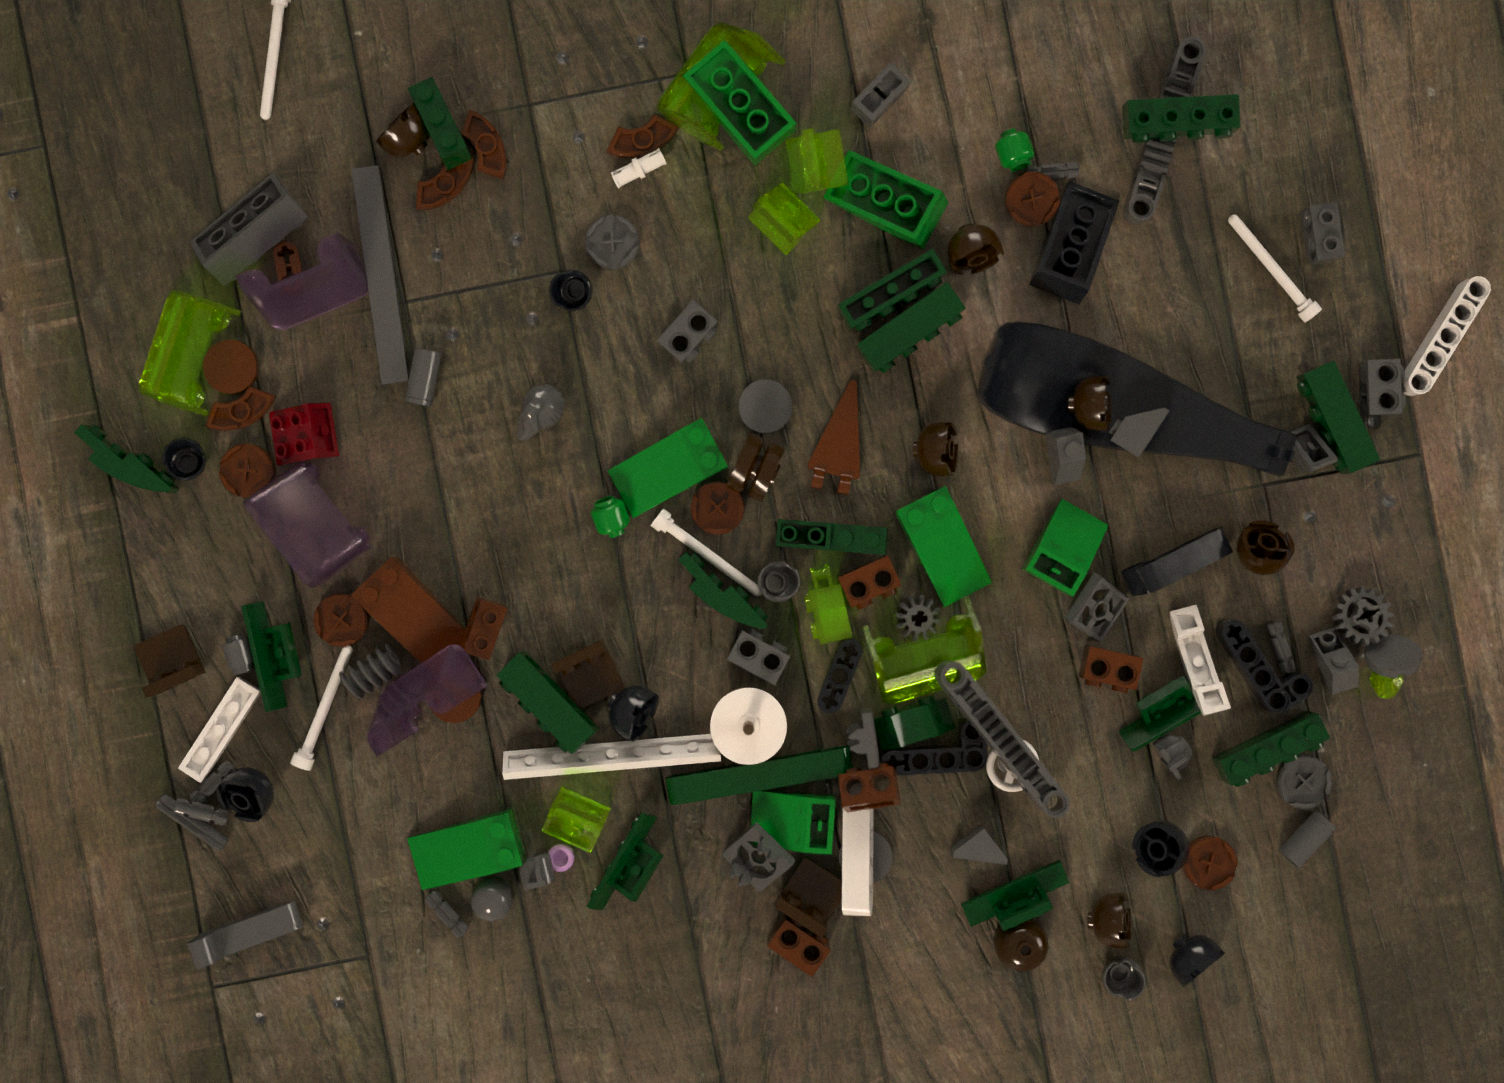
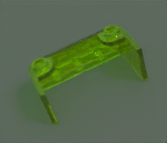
[657,22,786,151]
[139,290,241,416]
[862,596,987,704]

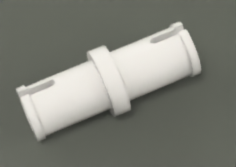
[610,148,667,189]

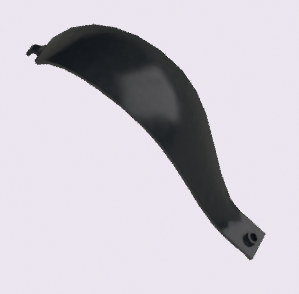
[976,322,1297,476]

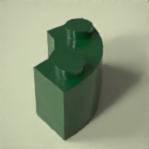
[874,695,955,751]

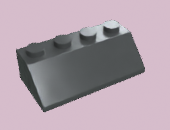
[190,173,308,286]

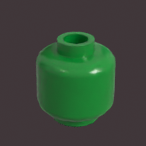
[995,128,1035,172]
[590,496,630,538]

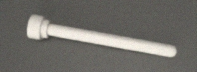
[260,0,291,120]
[1228,214,1322,323]
[650,508,761,596]
[290,645,353,771]

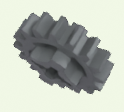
[1331,586,1394,646]

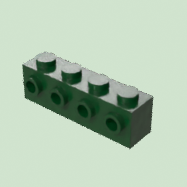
[1122,94,1241,143]
[836,249,947,332]
[856,281,966,374]
[1296,360,1381,474]
[496,651,600,754]
[1212,711,1331,787]

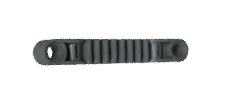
[1123,36,1206,225]
[934,660,1070,818]

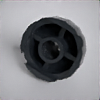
[608,686,659,742]
[216,767,274,822]
[1132,821,1190,877]
[1169,935,1225,988]

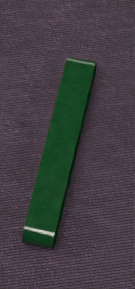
[665,746,853,805]

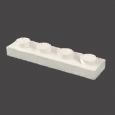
[178,676,261,783]

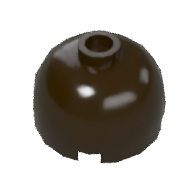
[375,102,429,157]
[947,223,1004,275]
[1068,376,1112,430]
[912,422,958,476]
[1236,520,1295,575]
[1087,893,1132,948]
[993,918,1049,972]

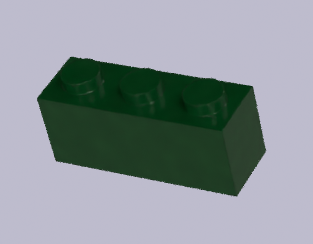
[408,77,472,171]

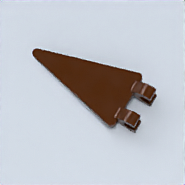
[807,380,860,496]

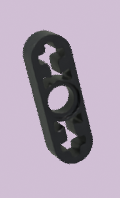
[817,638,863,714]

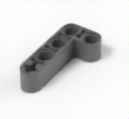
[186,900,304,970]

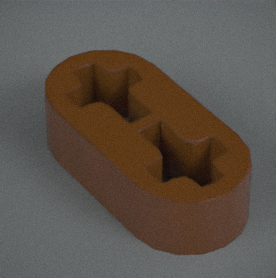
[273,242,305,294]

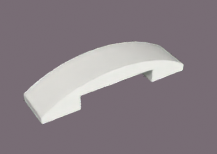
[1169,605,1231,716]

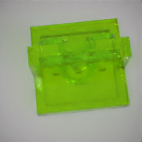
[785,128,849,195]
[748,182,821,255]
[541,786,611,853]

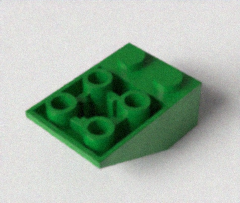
[1021,498,1109,597]
[751,790,836,855]

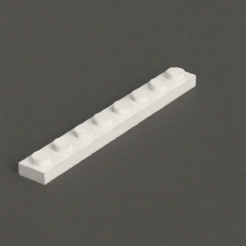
[502,734,721,780]

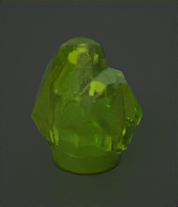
[1369,671,1404,700]

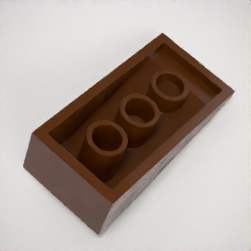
[351,557,465,672]

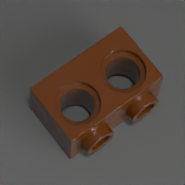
[837,555,901,610]
[459,596,507,660]
[1078,645,1144,693]
[838,764,901,813]
[767,914,831,977]

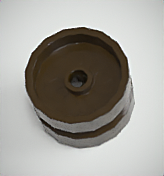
[727,433,785,503]

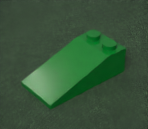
[683,40,797,166]
[823,150,949,250]
[608,418,728,518]
[894,486,992,607]
[407,808,526,890]

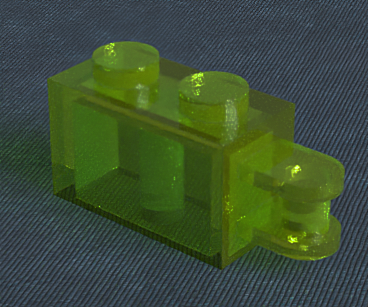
[804,564,853,644]

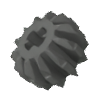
[895,595,942,641]

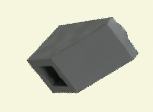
[1309,628,1359,695]

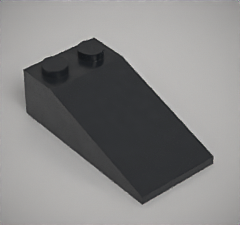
[1029,181,1119,305]

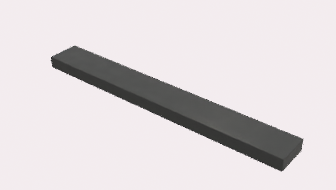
[351,165,409,385]

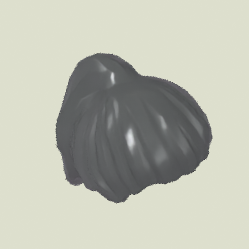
[517,384,565,441]

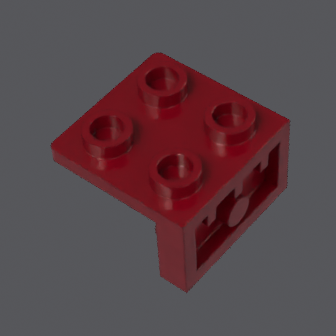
[269,403,339,466]

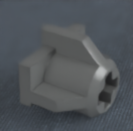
[1153,734,1193,780]
[519,852,555,890]

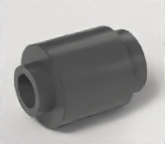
[221,633,255,675]

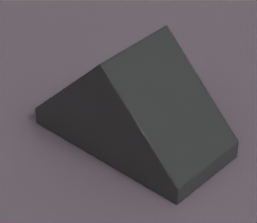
[1291,424,1337,473]
[950,824,1008,865]

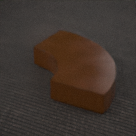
[461,109,507,180]
[607,114,679,158]
[416,158,475,210]
[205,386,277,431]

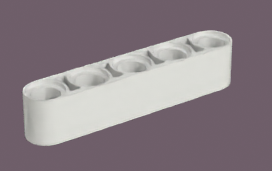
[1401,276,1491,396]
[842,783,874,916]

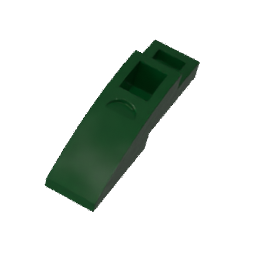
[74,425,179,493]
[776,519,888,555]
[678,552,768,629]

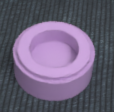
[548,843,575,872]

